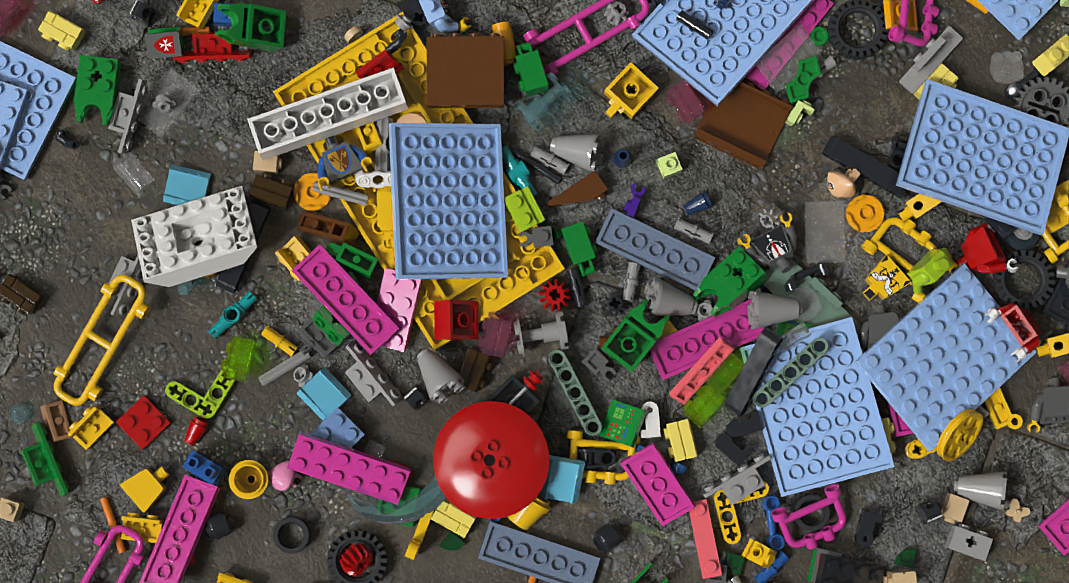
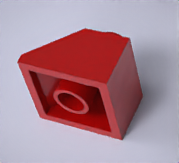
[434,300,479,340]

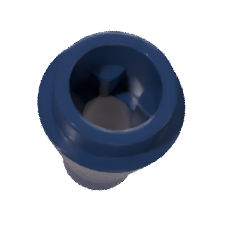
[613,149,632,168]
[683,192,713,215]

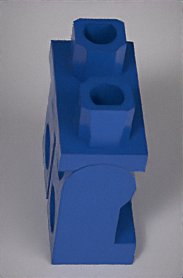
[182,450,228,486]

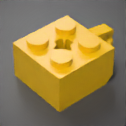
[604,62,659,119]
[377,191,394,247]

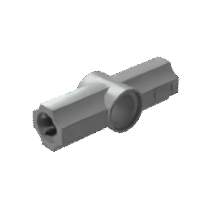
[372,117,393,176]

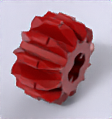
[538,279,571,312]
[339,543,373,577]

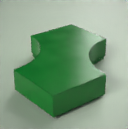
[785,55,822,103]

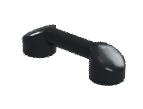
[1004,66,1043,100]
[784,264,833,292]

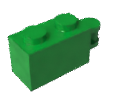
[513,42,548,97]
[561,221,598,277]
[326,243,378,280]

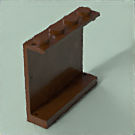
[427,33,504,108]
[693,81,793,170]

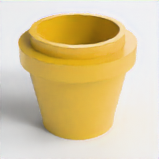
[229,460,269,499]
[508,493,551,530]

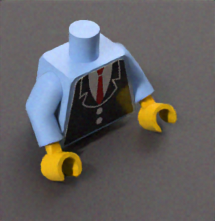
[419,0,471,33]

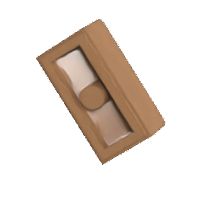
[40,400,71,443]

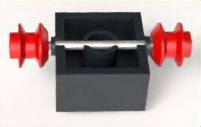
[485,370,544,414]

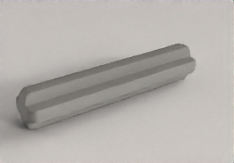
[313,181,369,206]
[259,349,311,386]

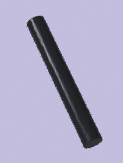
[511,147,561,184]

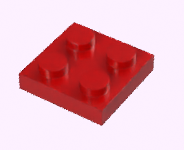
[116,395,171,450]

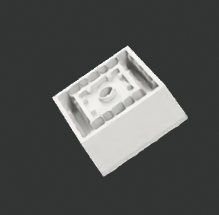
[131,186,257,287]

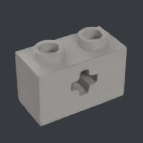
[945,523,993,561]

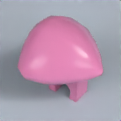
[268,461,302,491]

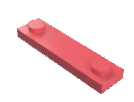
[669,337,735,405]
[689,499,722,579]

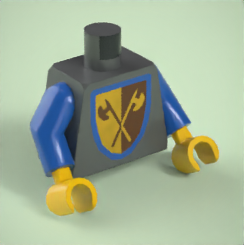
[317,135,375,191]

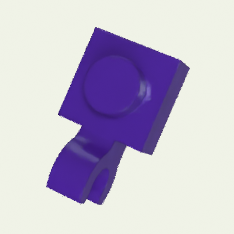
[624,183,645,218]

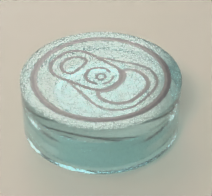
[9,404,30,424]

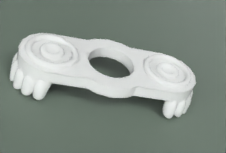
[355,170,391,188]

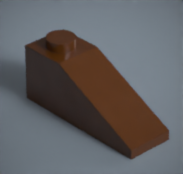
[547,171,608,208]
[296,211,360,247]

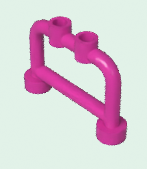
[888,0,939,47]
[771,484,847,549]

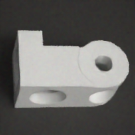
[640,402,661,439]

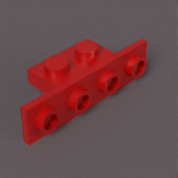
[173,32,251,63]

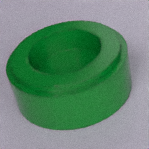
[809,27,829,47]

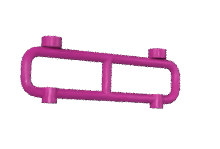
[522,0,650,78]
[80,525,144,583]

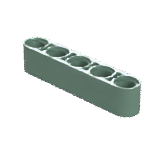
[753,338,828,408]
[548,350,602,436]

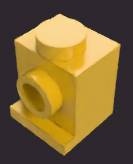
[742,538,777,569]

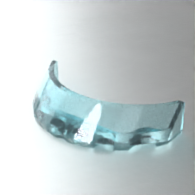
[346,475,446,524]

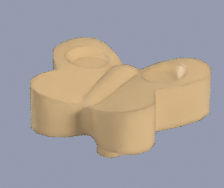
[1005,498,1030,522]

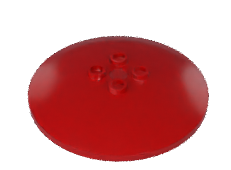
[433,401,550,519]

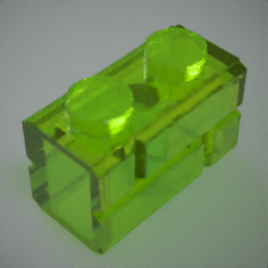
[221,336,256,382]
[705,353,745,394]
[682,384,726,428]

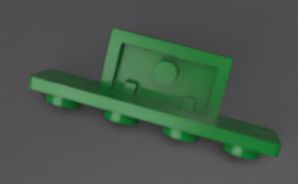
[21,422,69,497]

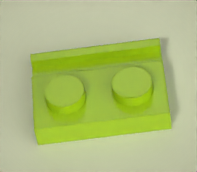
[504,186,545,232]

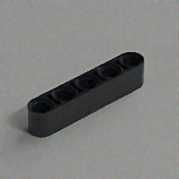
[821,136,908,199]
[216,200,271,294]
[724,327,783,417]

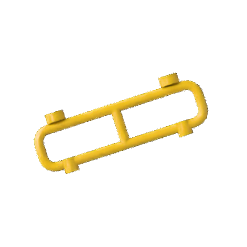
[54,274,151,406]

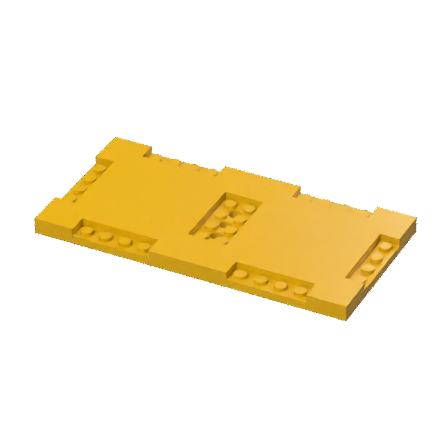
[273,12,565,351]

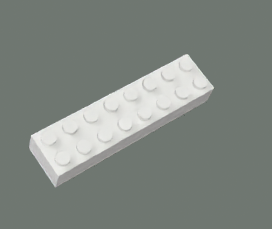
[247,68,408,160]

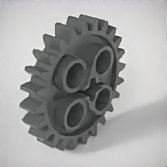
[1012,76,1069,126]

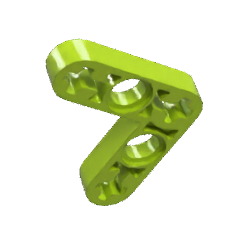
[165,368,237,419]

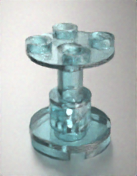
[513,72,574,133]

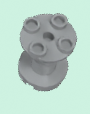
[513,311,569,356]

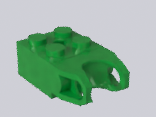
[215,3,286,52]
[74,55,122,126]
[693,246,768,318]
[601,298,670,374]

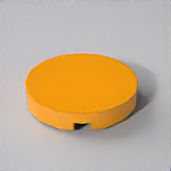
[293,173,331,211]
[846,195,884,233]

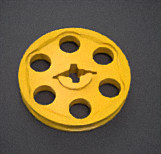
[937,408,983,461]

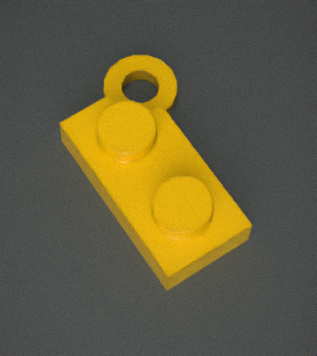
[984,387,1023,429]

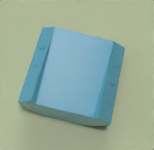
[163,165,211,206]
[296,367,352,421]
[540,455,585,504]

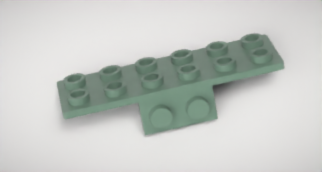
[763,260,862,336]

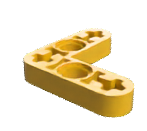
[713,480,769,544]
[405,502,436,560]

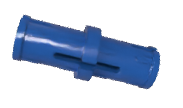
[754,550,789,583]

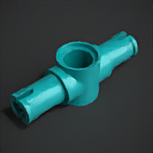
[502,145,538,196]
[208,291,258,339]

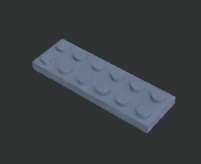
[595,208,715,291]
[478,521,600,583]

